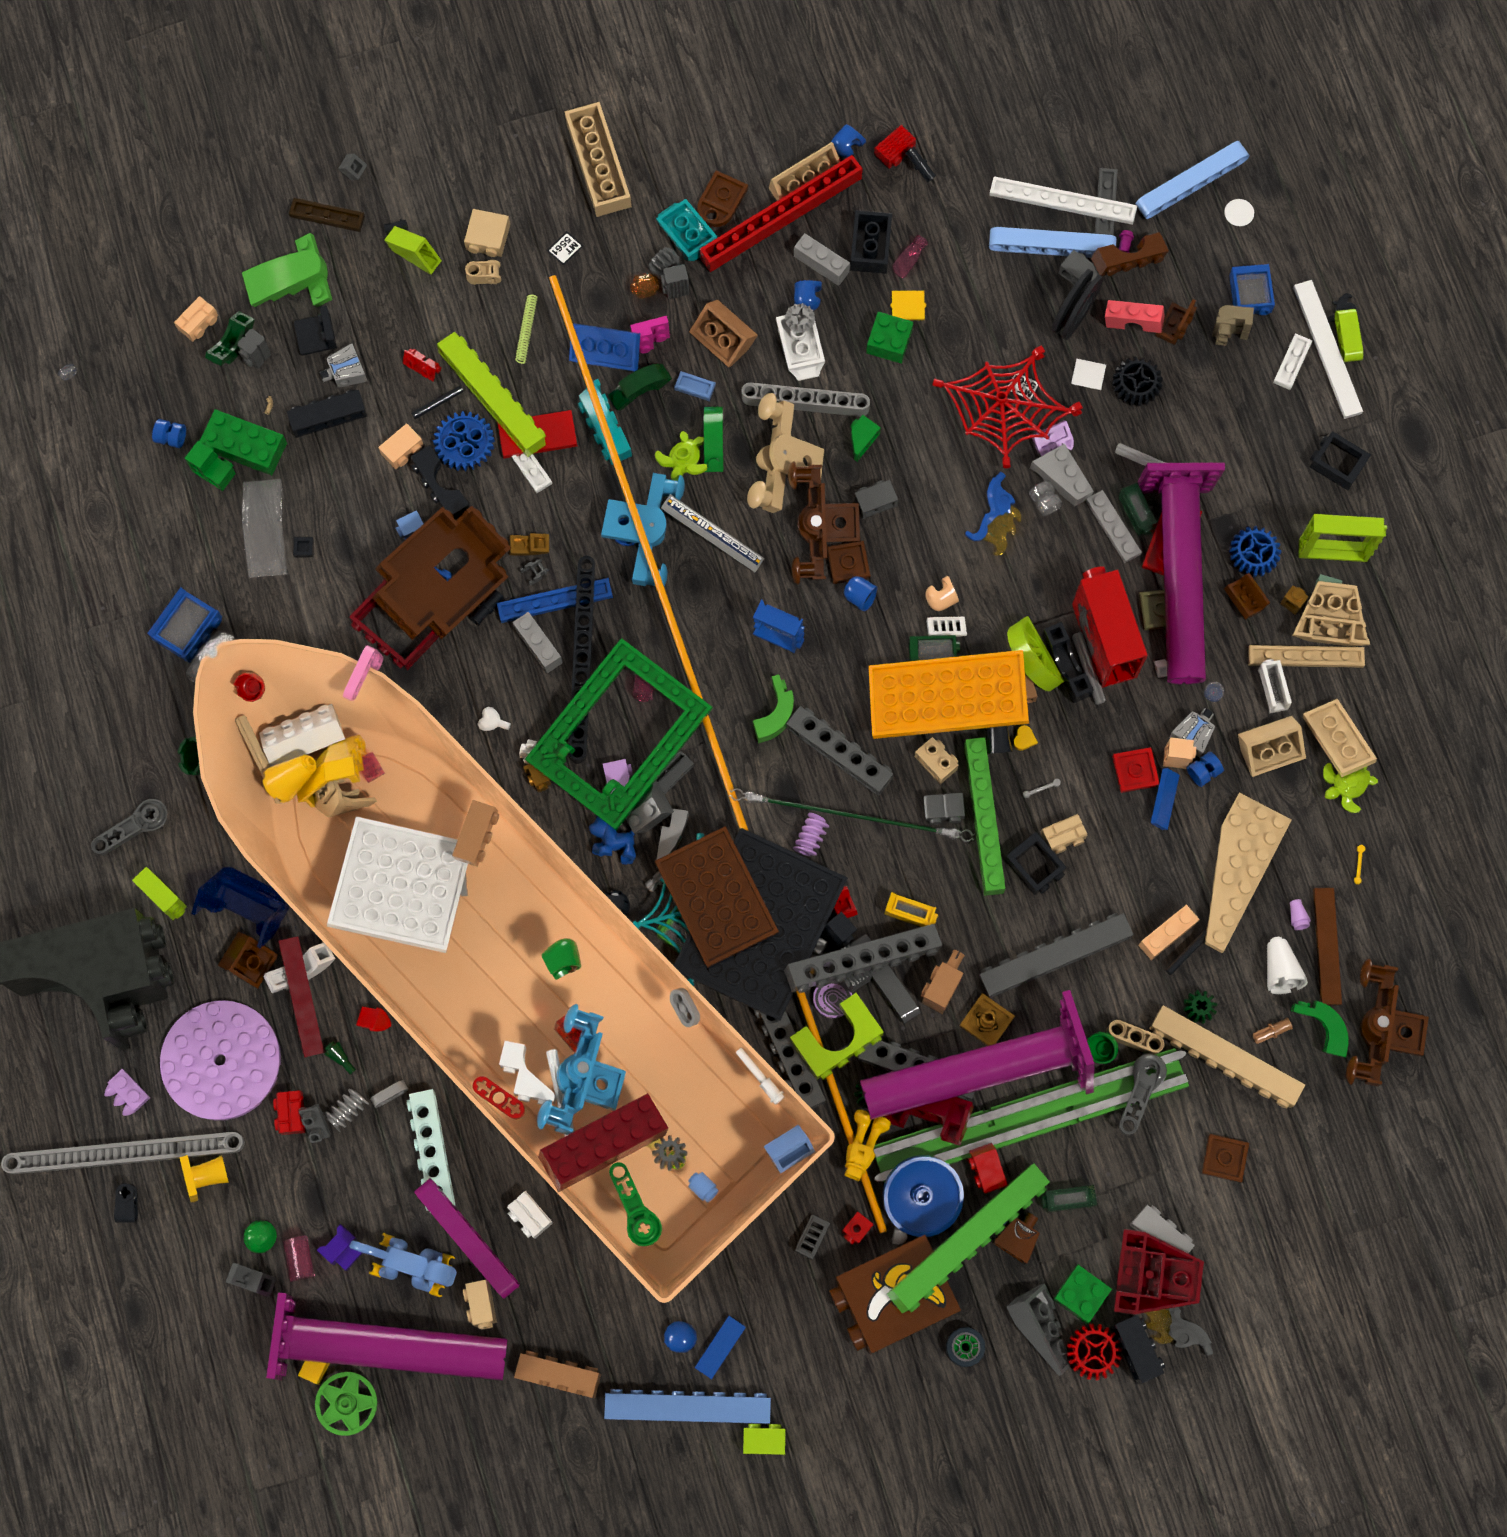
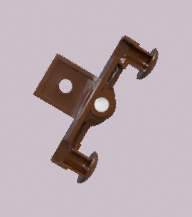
[788,461,860,585]
[1346,959,1429,1087]

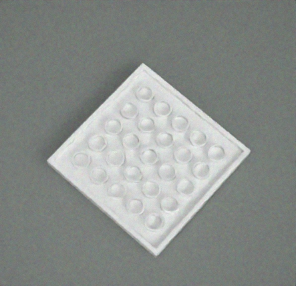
[327,817,468,953]

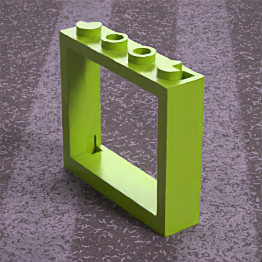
[1299,514,1387,562]

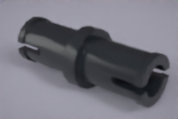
[905,146,936,182]
[470,590,504,626]

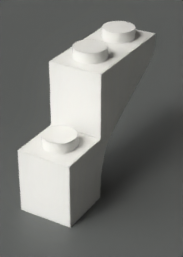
[499,1041,556,1105]

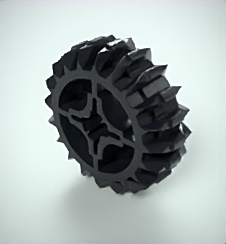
[1112,357,1163,406]

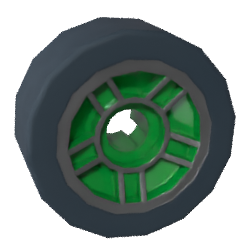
[946,1327,985,1367]

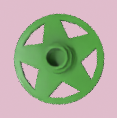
[315,1372,377,1436]

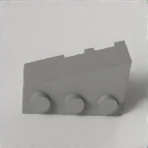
[1030,444,1094,507]

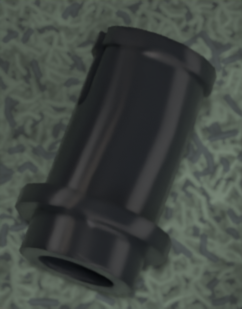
[384,218,408,236]

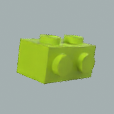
[743,1424,785,1455]

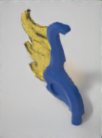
[965,472,1021,555]

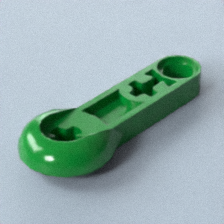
[609,1162,662,1246]

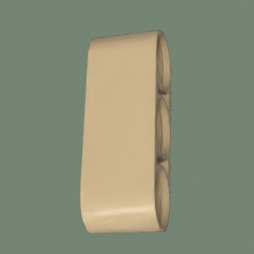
[1106,1020,1164,1055]

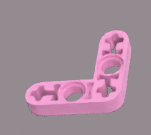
[343,645,383,701]

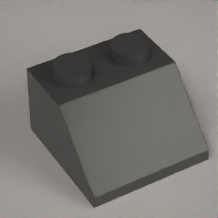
[626,780,674,834]

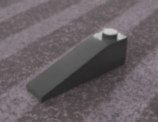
[1006,1283,1071,1376]

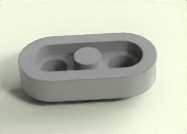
[670,988,700,1027]

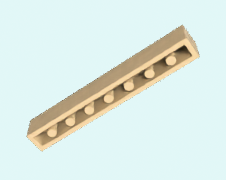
[1149,1005,1305,1109]

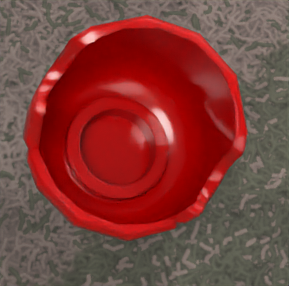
[233,672,265,702]

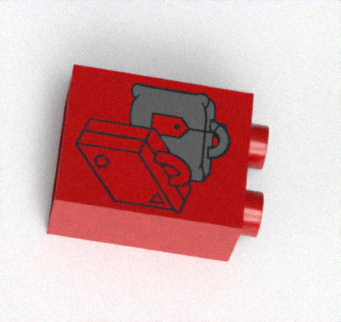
[1072,566,1148,688]

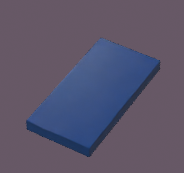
[569,323,641,371]

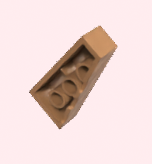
[514,1351,601,1399]

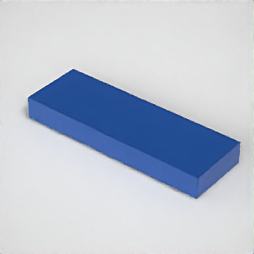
[1151,768,1180,830]
[695,1316,746,1380]

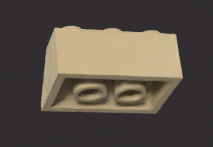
[1238,716,1306,777]

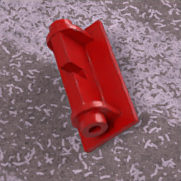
[403,349,442,382]

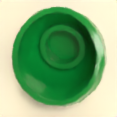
[1087,1032,1118,1064]
[244,1220,277,1253]

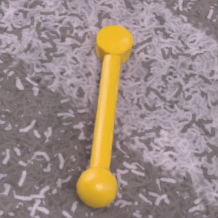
[1354,845,1365,884]

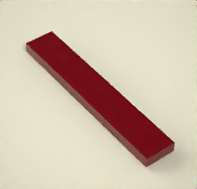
[278,936,324,1057]

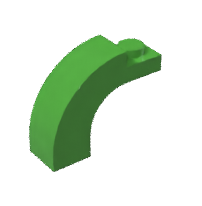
[753,675,794,743]

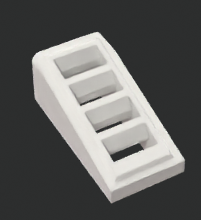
[926,617,967,637]

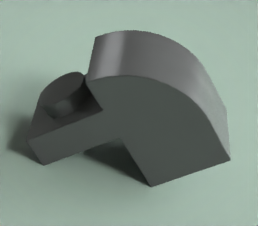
[226,1263,277,1297]

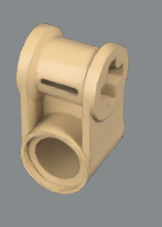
[465,260,501,285]

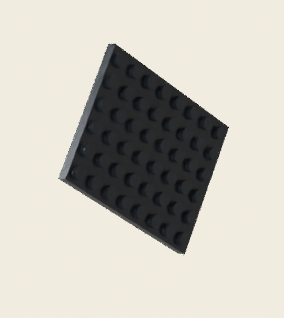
[674,828,848,1021]

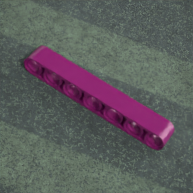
[414,1178,520,1299]

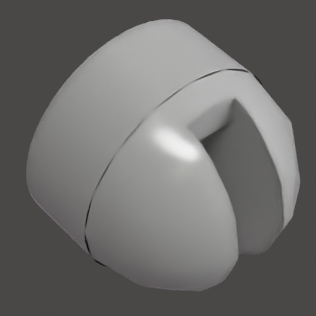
[892,1227,907,1245]

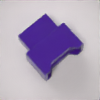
[317,1224,363,1271]

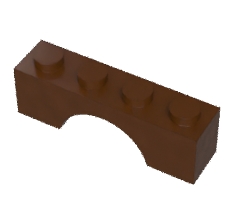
[1091,232,1169,276]

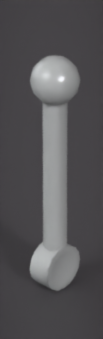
[1023,779,1061,798]

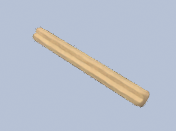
[235,715,281,804]

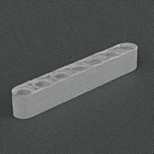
[742,383,870,417]

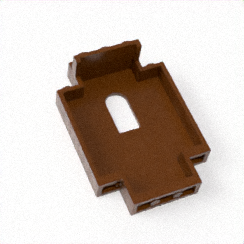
[372,506,511,640]

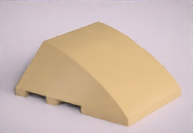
[1292,581,1370,646]

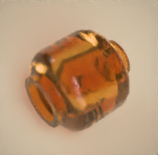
[630,273,659,299]

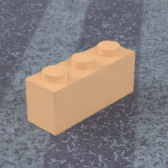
[1138,904,1200,960]

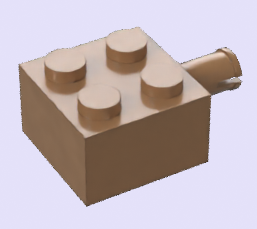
[921,950,965,1014]

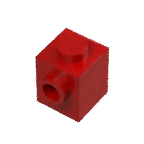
[842,1212,874,1245]

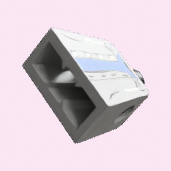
[320,344,367,387]
[1169,708,1215,758]

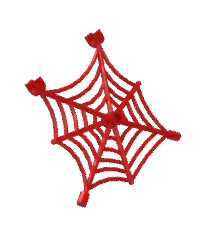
[933,345,1083,468]

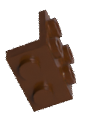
[1155,299,1197,345]

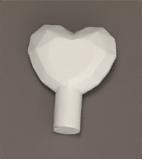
[478,707,511,731]

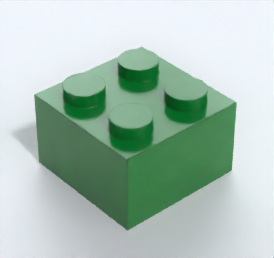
[866,312,914,364]
[1053,1265,1112,1324]

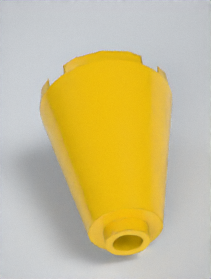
[263,755,316,803]

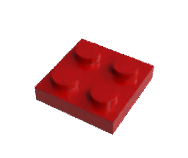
[1112,747,1159,793]

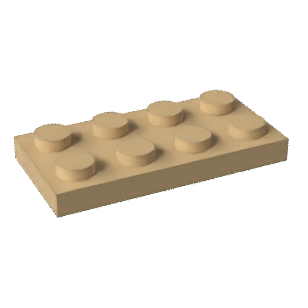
[1303,699,1377,778]

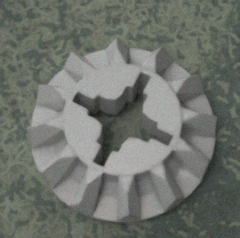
[785,303,815,333]

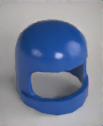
[831,124,866,158]
[794,280,822,311]
[844,576,877,611]

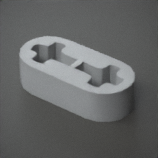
[370,1080,408,1108]

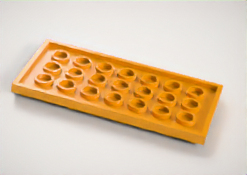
[869,650,1029,739]

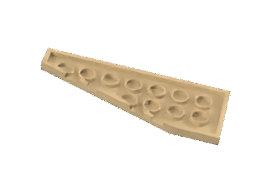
[1205,793,1291,953]

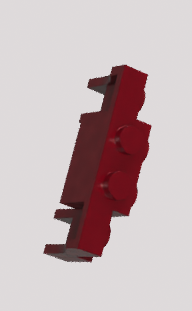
[884,1097,974,1146]

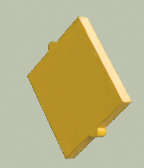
[890,291,926,320]

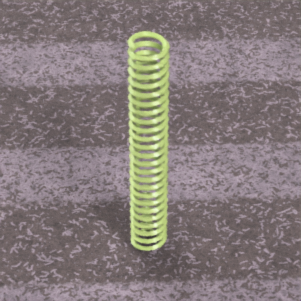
[515,295,538,364]

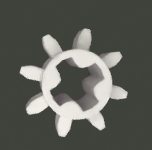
[519,740,537,764]

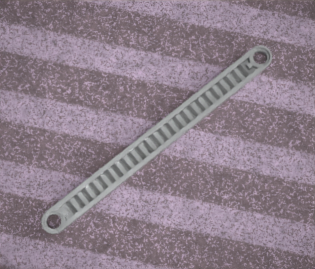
[1,1132,245,1174]

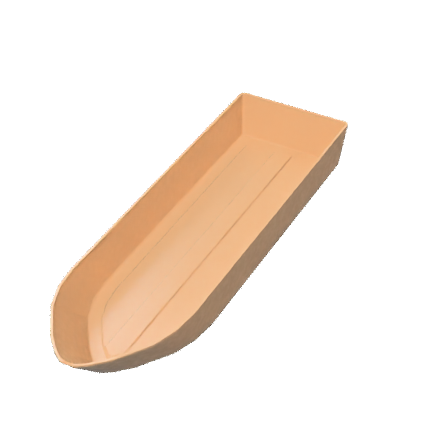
[193,639,835,1303]

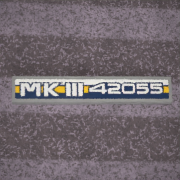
[661,494,764,572]

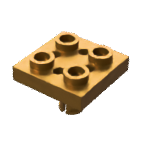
[959,993,1015,1046]

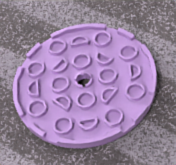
[160,1001,281,1121]

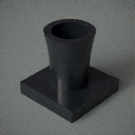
[986,726,1013,754]

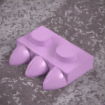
[1032,420,1074,456]
[105,1069,150,1116]

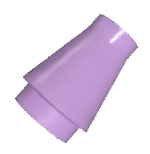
[1290,899,1311,930]

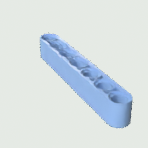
[1135,141,1250,219]
[989,227,1117,258]

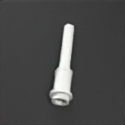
[736,1048,784,1105]

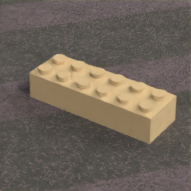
[565,102,632,217]

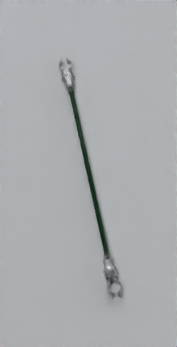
[729,788,974,842]

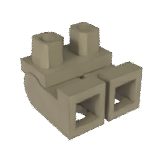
[1212,305,1254,346]

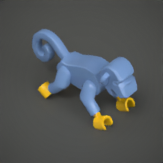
[349,1233,457,1297]

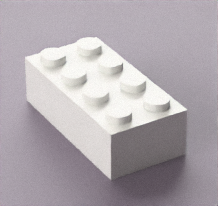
[259,704,345,766]

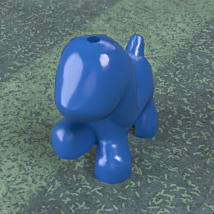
[589,817,636,864]

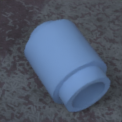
[688,1172,719,1203]

